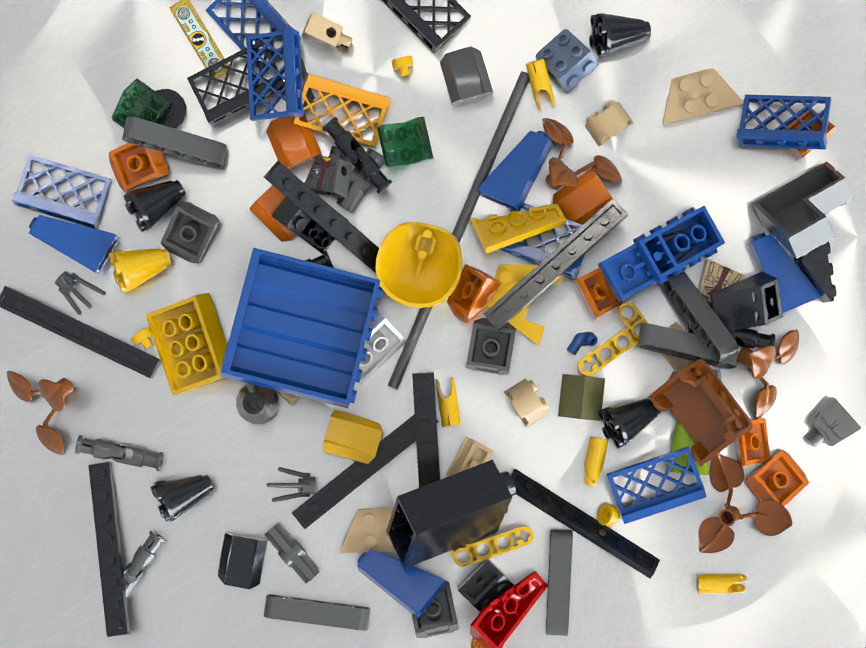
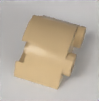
[585,99,634,146]
[504,378,550,428]

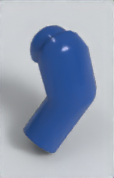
[567,331,598,355]

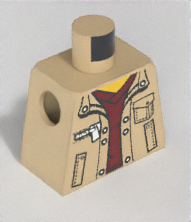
[301,12,352,49]
[698,259,746,308]

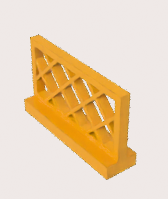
[293,73,391,147]

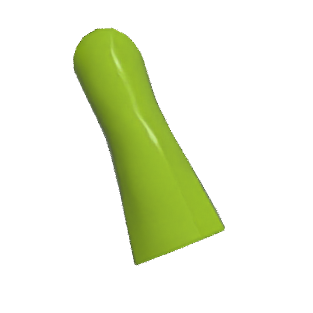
[665,420,709,475]

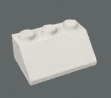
[358,310,407,385]

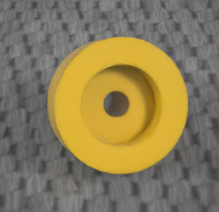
[391,56,414,76]
[130,327,153,349]
[597,504,620,527]

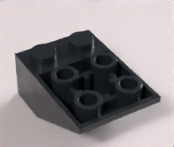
[272,197,348,254]
[794,241,837,303]
[710,271,783,331]
[458,559,515,612]

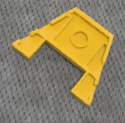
[487,264,563,345]

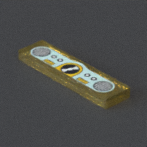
[169,0,229,79]

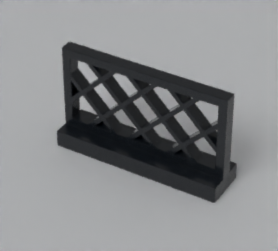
[381,0,471,53]
[187,40,285,125]

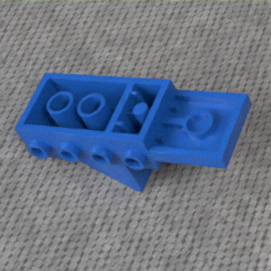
[598,205,725,302]

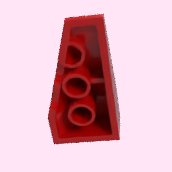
[470,571,548,648]

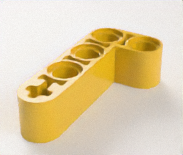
[577,302,648,376]
[451,525,534,567]

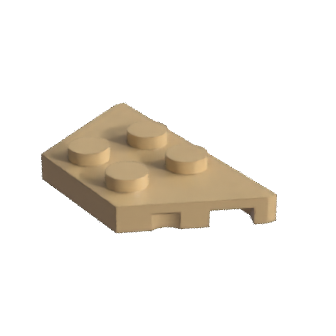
[662,68,744,125]
[340,507,395,554]

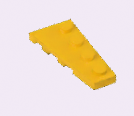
[470,204,566,254]

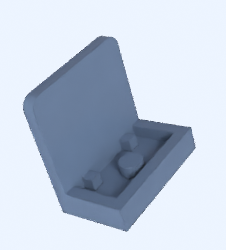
[535,29,599,92]

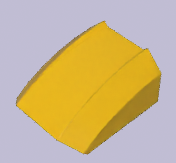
[323,410,382,464]

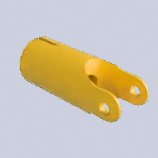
[526,58,555,109]
[436,377,461,427]
[584,436,608,486]
[696,574,747,594]

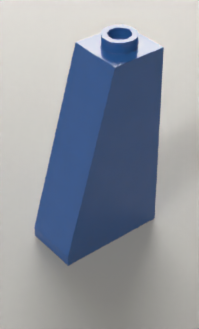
[477,130,553,212]
[29,215,120,273]
[748,232,821,313]
[357,549,445,618]

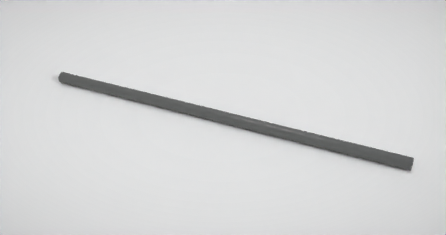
[388,71,530,389]

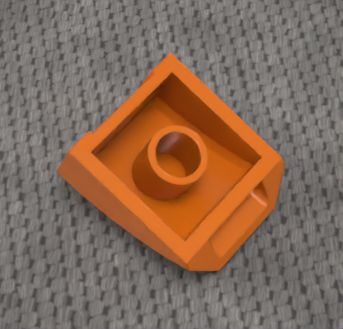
[266,114,323,170]
[108,143,168,192]
[553,169,613,229]
[249,185,296,242]
[447,264,502,324]
[746,449,809,506]

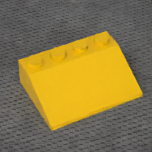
[146,293,227,395]

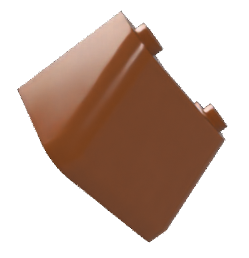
[648,359,752,466]

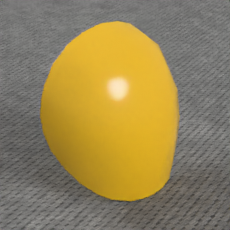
[376,222,462,308]

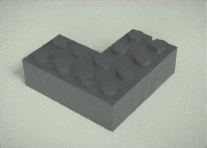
[753,162,854,259]

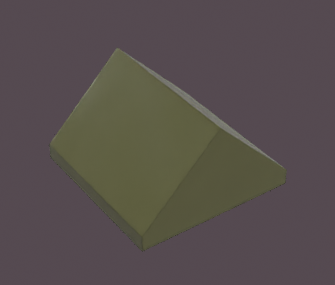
[558,374,605,421]

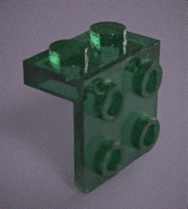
[112,78,172,128]
[377,117,433,167]

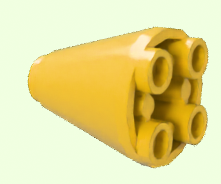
[108,248,171,293]

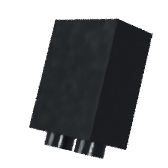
[386,460,516,569]

